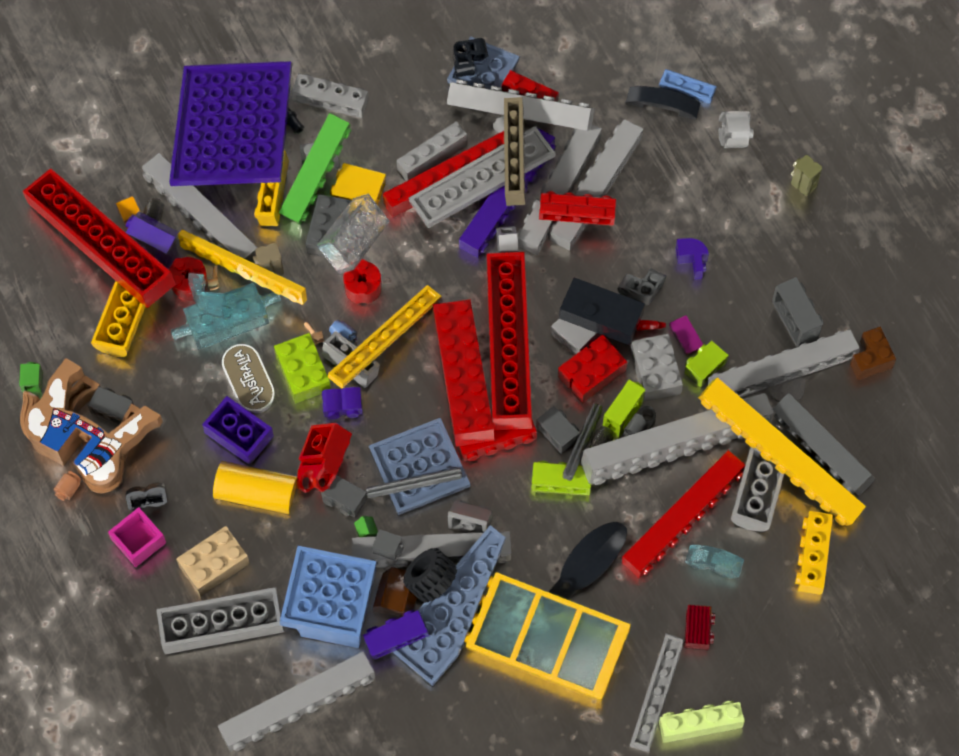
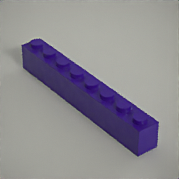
[459,127,556,258]

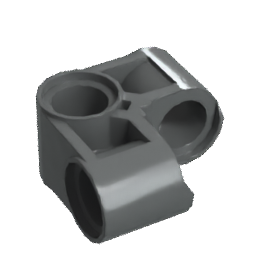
[617,268,667,305]
[624,406,656,436]

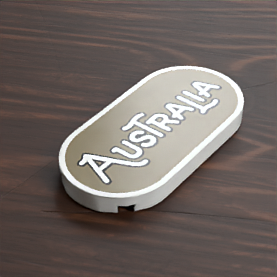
[222,344,275,414]

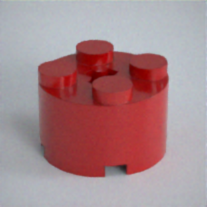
[169,257,208,301]
[343,259,382,304]

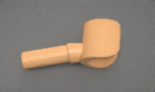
[207,265,220,291]
[304,322,324,344]

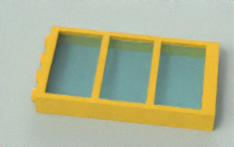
[464,572,631,702]

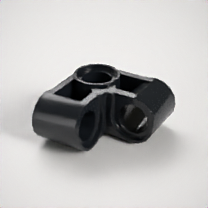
[453,38,489,77]

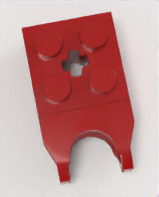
[297,423,352,493]

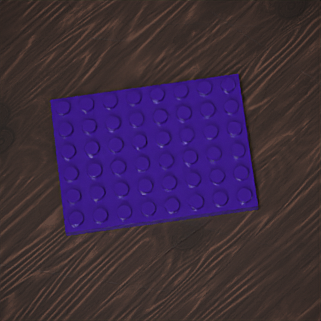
[169,61,292,186]

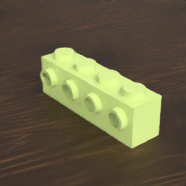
[659,701,745,743]

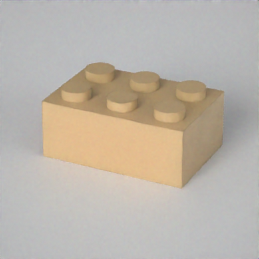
[176,526,250,597]

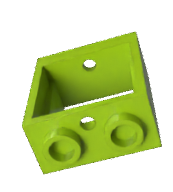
[602,380,645,439]

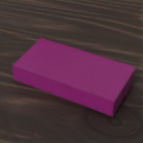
[669,315,703,356]

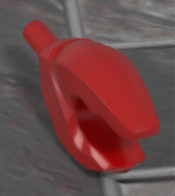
[637,320,666,331]

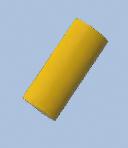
[91,281,146,357]
[213,461,297,514]

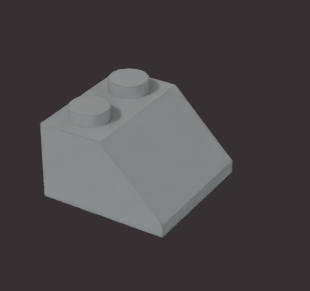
[448,500,493,533]

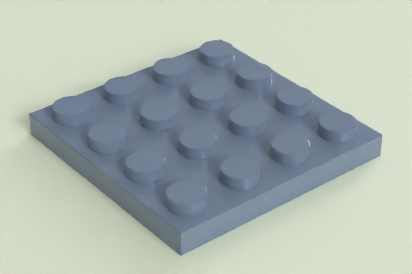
[369,418,471,515]

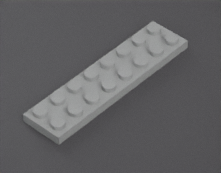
[409,126,555,229]

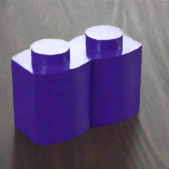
[322,387,363,420]

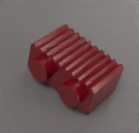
[684,604,715,650]

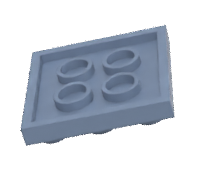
[447,36,520,89]

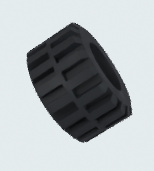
[403,548,457,603]

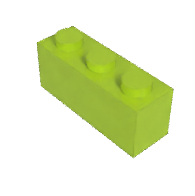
[531,461,591,495]

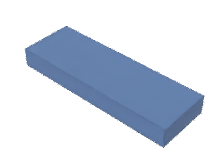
[659,69,717,104]

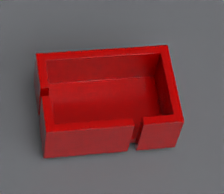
[558,335,627,404]

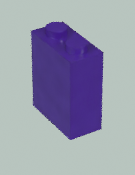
[125,211,179,254]

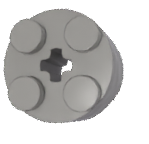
[719,111,753,149]

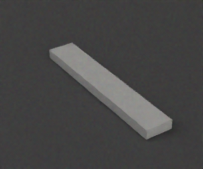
[630,633,685,753]

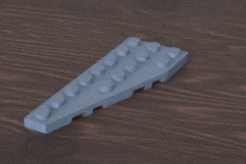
[393,525,506,686]

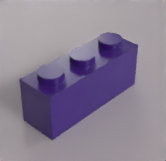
[363,610,430,660]

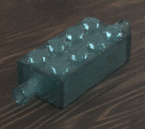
[170,282,281,350]

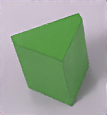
[354,516,378,538]

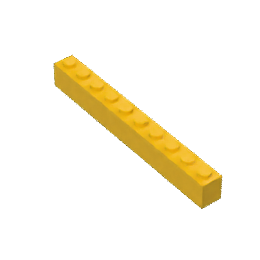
[698,377,866,526]

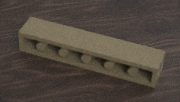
[504,97,525,206]

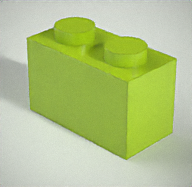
[684,340,729,388]

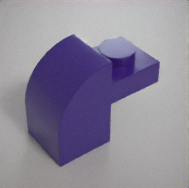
[675,238,709,280]

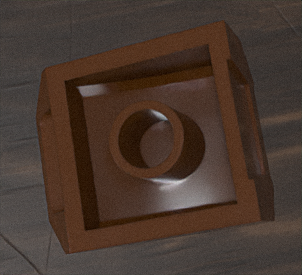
[373,567,417,617]

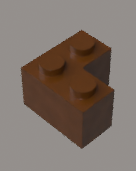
[850,326,896,380]

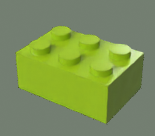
[274,333,331,404]

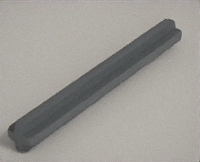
[563,403,603,481]
[366,468,462,498]

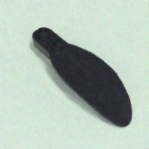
[543,522,627,612]

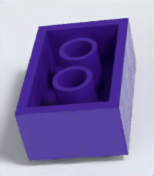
[202,396,274,465]

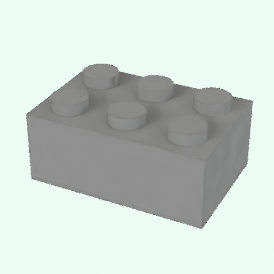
[630,334,683,402]

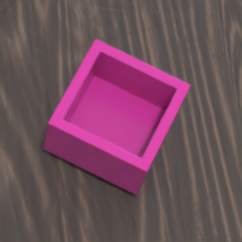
[108,507,166,568]

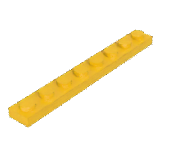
[178,229,307,305]
[328,285,441,388]

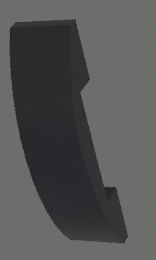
[626,86,701,120]

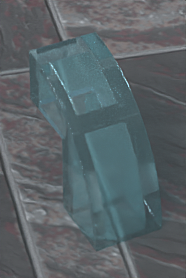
[188,273,226,319]
[685,545,744,579]

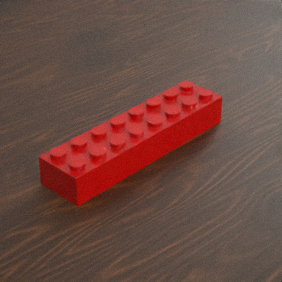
[433,299,494,447]

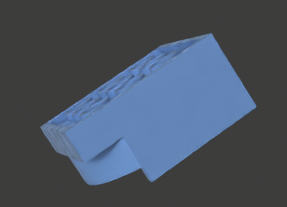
[280,546,376,648]

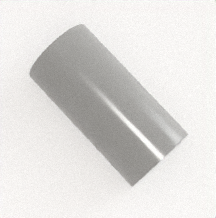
[731,447,784,531]

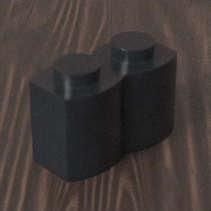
[126,483,167,511]

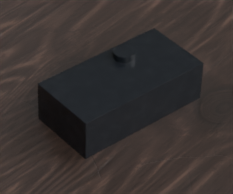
[559,277,645,345]

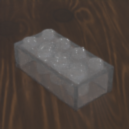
[317,193,390,274]

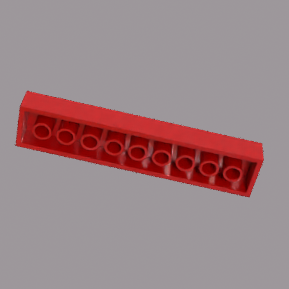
[23,168,176,308]
[487,252,532,430]

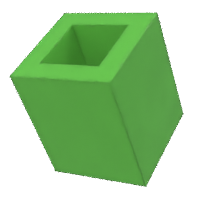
[19,362,43,393]

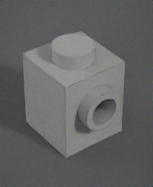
[496,226,518,253]

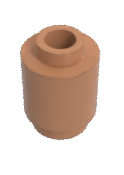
[54,471,82,501]

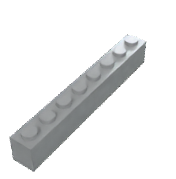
[447,79,595,131]
[549,119,643,251]
[517,124,602,255]
[142,153,257,262]
[708,330,860,397]
[352,531,511,568]
[218,652,375,752]

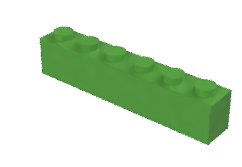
[279,113,352,225]

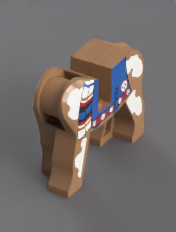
[20,358,163,493]

